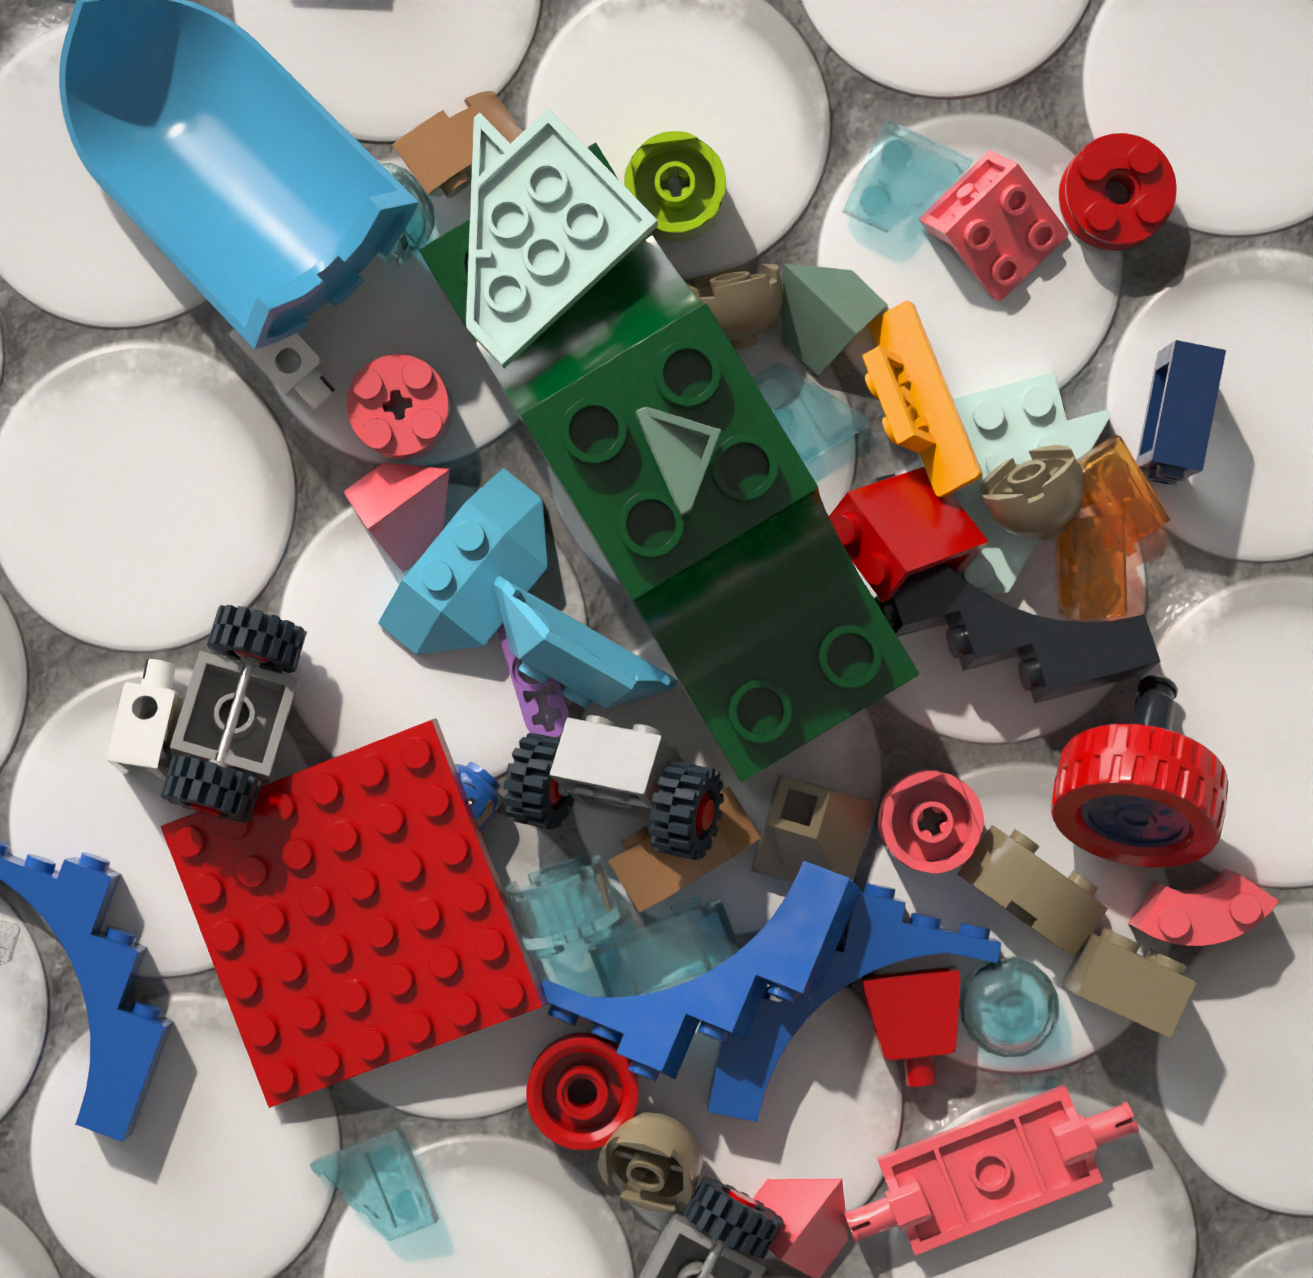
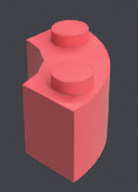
[1128,869,1279,946]

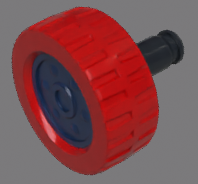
[1051,675,1229,868]

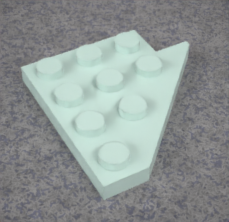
[466,108,658,369]
[918,372,1110,596]

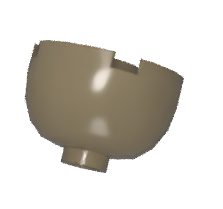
[687,264,783,349]
[980,445,1085,541]
[597,1112,703,1213]

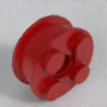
[1058,133,1177,251]
[526,1032,639,1150]

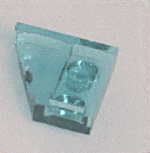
[310,1126,439,1241]

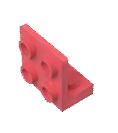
[918,150,1068,301]

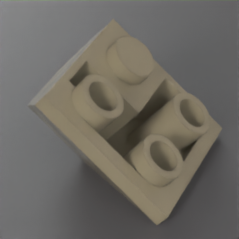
[751,774,876,883]

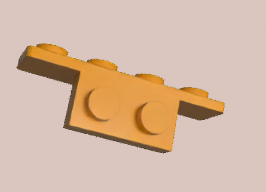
[862,301,983,498]

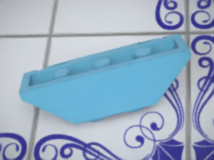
[378,468,548,655]
[493,575,679,709]

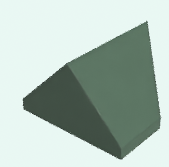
[782,264,888,377]
[636,407,721,517]

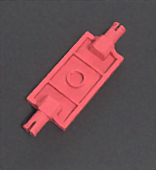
[844,1085,1139,1256]

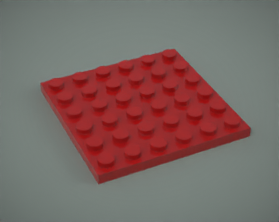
[160,718,547,1108]

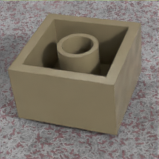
[1062,927,1197,1038]

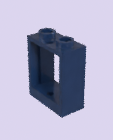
[1135,340,1226,485]

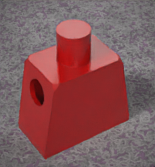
[860,966,960,1087]

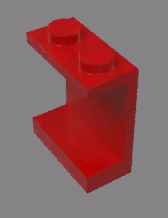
[829,466,989,602]

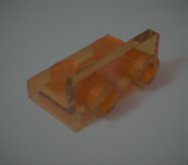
[1077,434,1171,557]
[1056,513,1128,620]

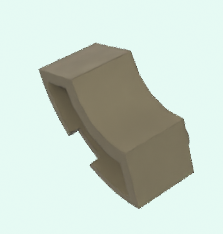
[957,825,1109,958]

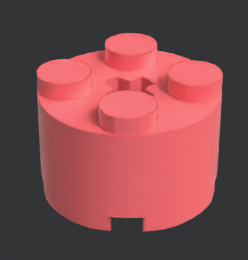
[347,354,453,460]
[877,769,984,874]

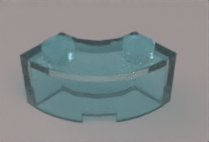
[588,896,740,998]

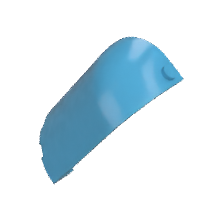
[59,0,419,350]

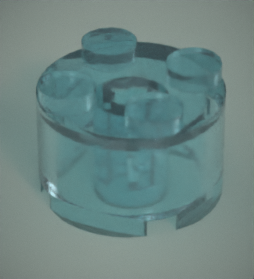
[505,856,620,959]

